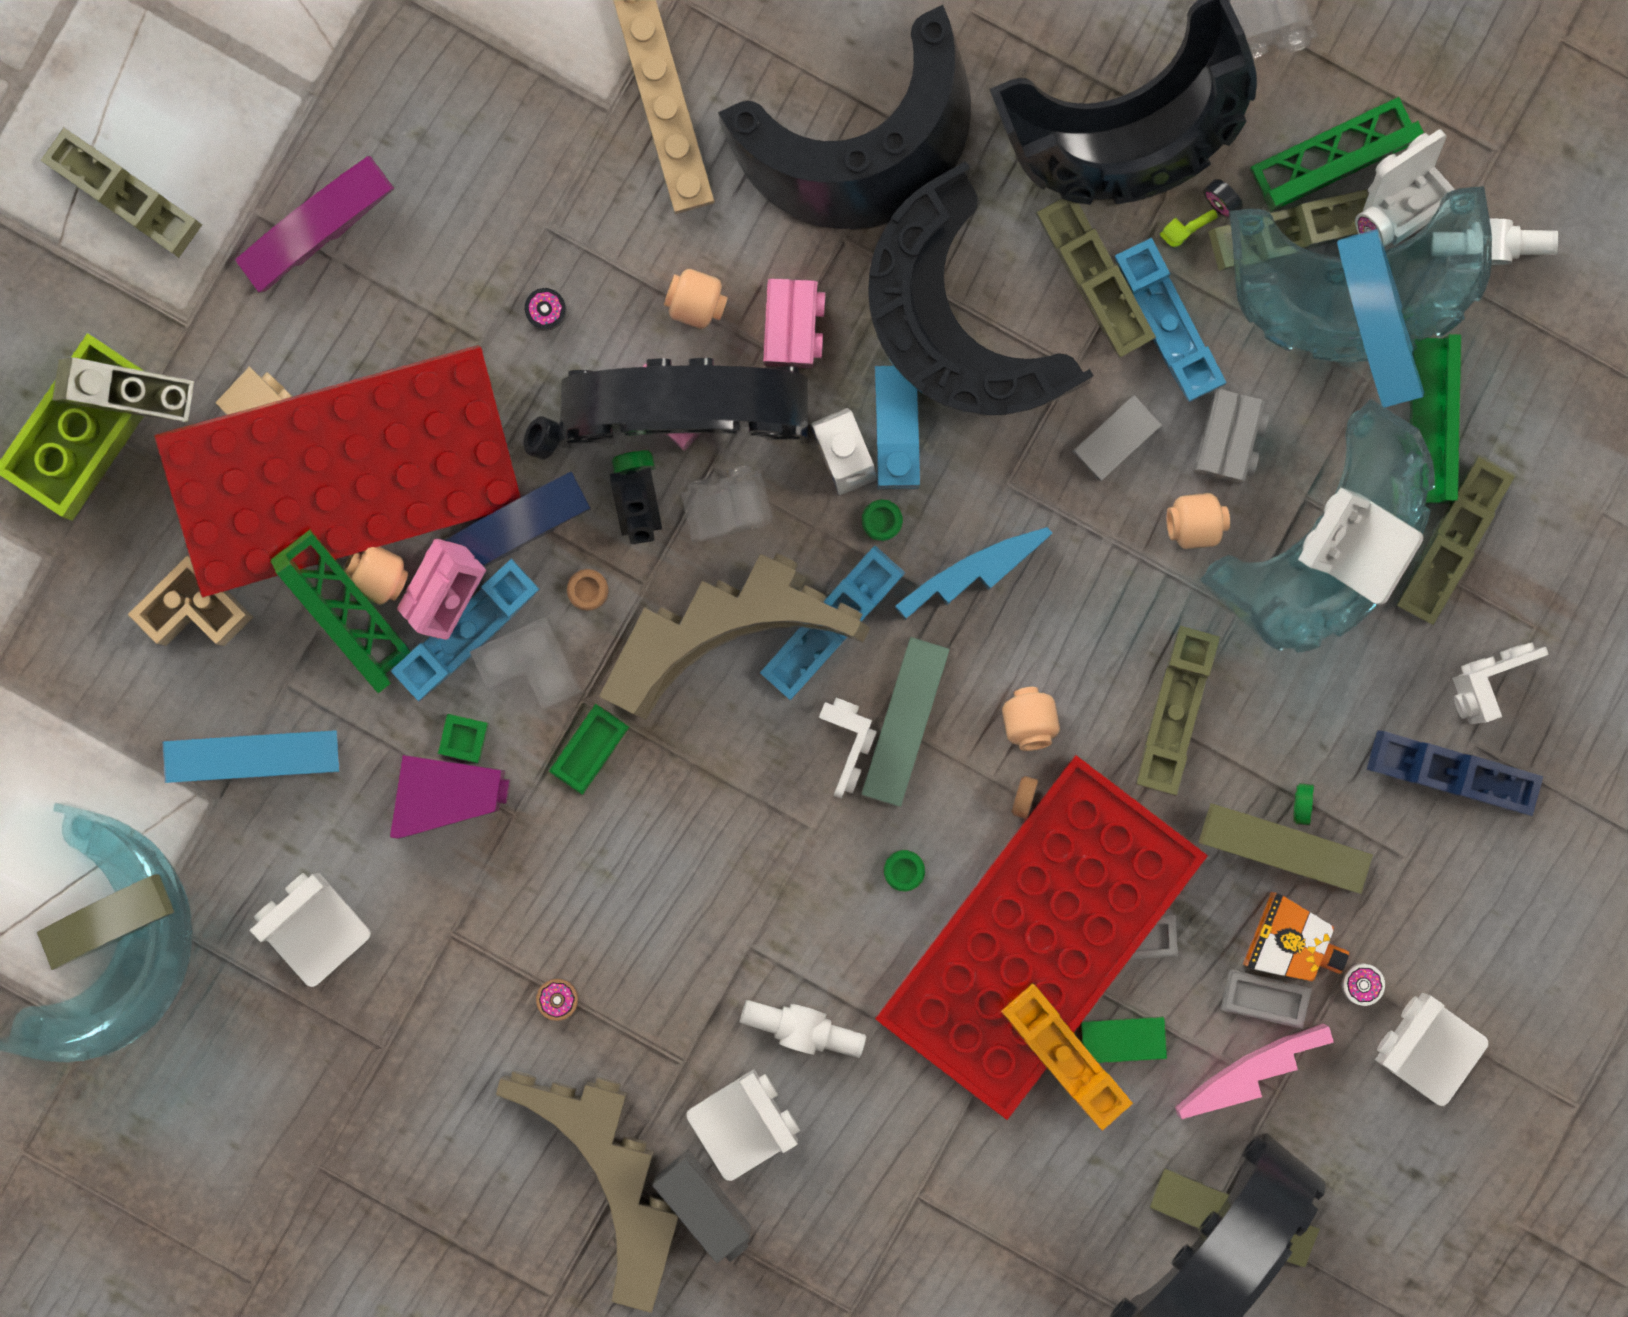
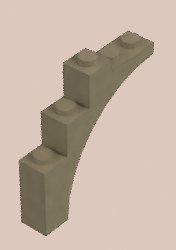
[599,553,870,720]
[496,1071,679,1313]

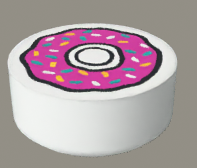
[1355,207,1394,247]
[1342,963,1385,1006]

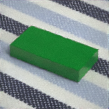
[548,703,630,795]
[1081,1016,1167,1063]

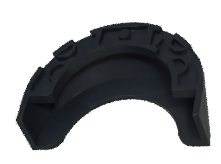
[989,0,1257,205]
[718,5,971,230]
[868,161,1094,415]
[559,358,809,448]
[1110,1133,1326,1317]

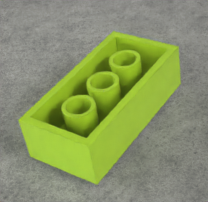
[0,333,146,521]

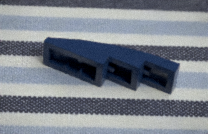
[444,471,591,568]
[1367,730,1543,816]

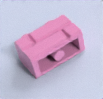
[763,279,825,368]
[397,539,486,640]

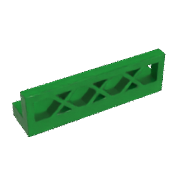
[1250,97,1424,212]
[1408,334,1461,504]
[270,530,411,693]

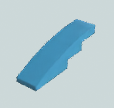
[1337,229,1424,408]
[895,527,1052,620]
[760,546,905,700]
[162,730,339,783]

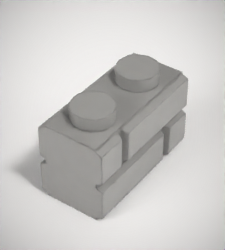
[1193,389,1269,484]

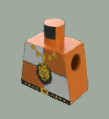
[1243,892,1349,981]

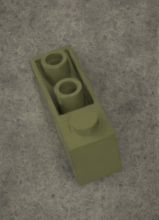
[52,357,194,422]

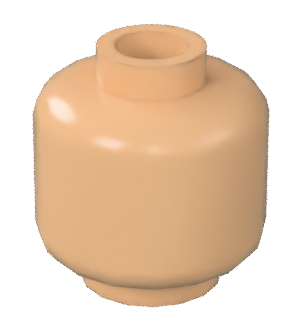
[664,269,728,329]
[1166,493,1230,549]
[344,547,408,605]
[1002,687,1060,751]

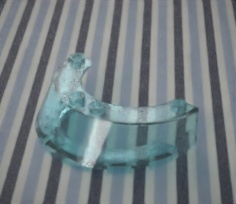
[1229,186,1492,362]
[1200,399,1435,653]
[0,802,193,1062]

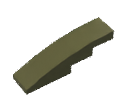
[40,127,203,258]
[1208,189,1369,271]
[1035,198,1156,357]
[1397,454,1515,625]
[1198,803,1373,894]
[37,874,175,970]

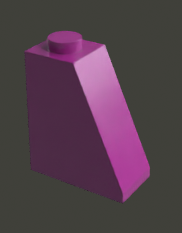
[390,755,510,839]

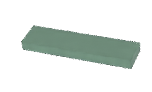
[861,637,950,807]

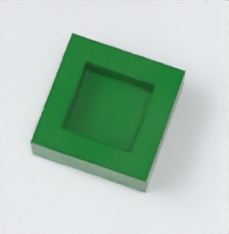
[438,714,489,763]

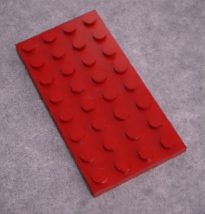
[154,345,521,598]
[875,755,1208,1120]

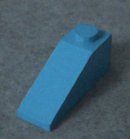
[875,366,920,490]

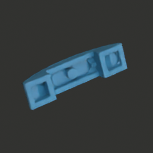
[1114,238,1227,402]
[391,559,540,701]

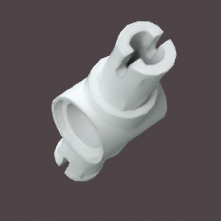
[1430,218,1558,265]
[740,1000,866,1058]

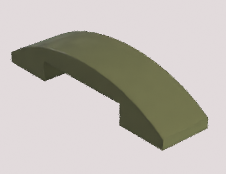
[1136,625,1220,796]
[1149,1168,1320,1267]

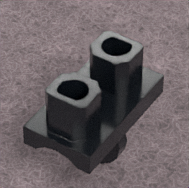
[610,467,662,544]

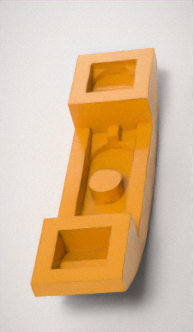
[1001,983,1133,1131]

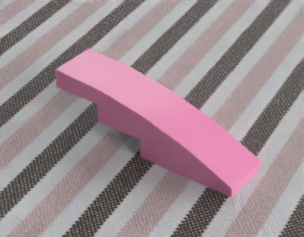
[1175,1024,1334,1119]

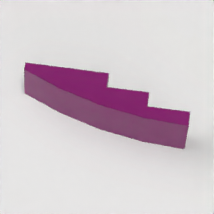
[235,156,395,293]

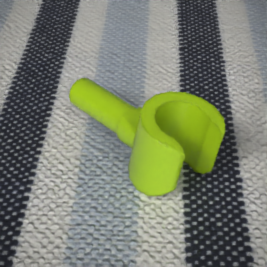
[1160,209,1218,247]

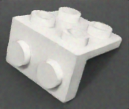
[1363,129,1461,246]
[1298,487,1423,605]
[1452,642,1549,724]
[819,698,877,798]
[250,873,371,987]
[1375,993,1488,1106]
[687,1069,800,1181]

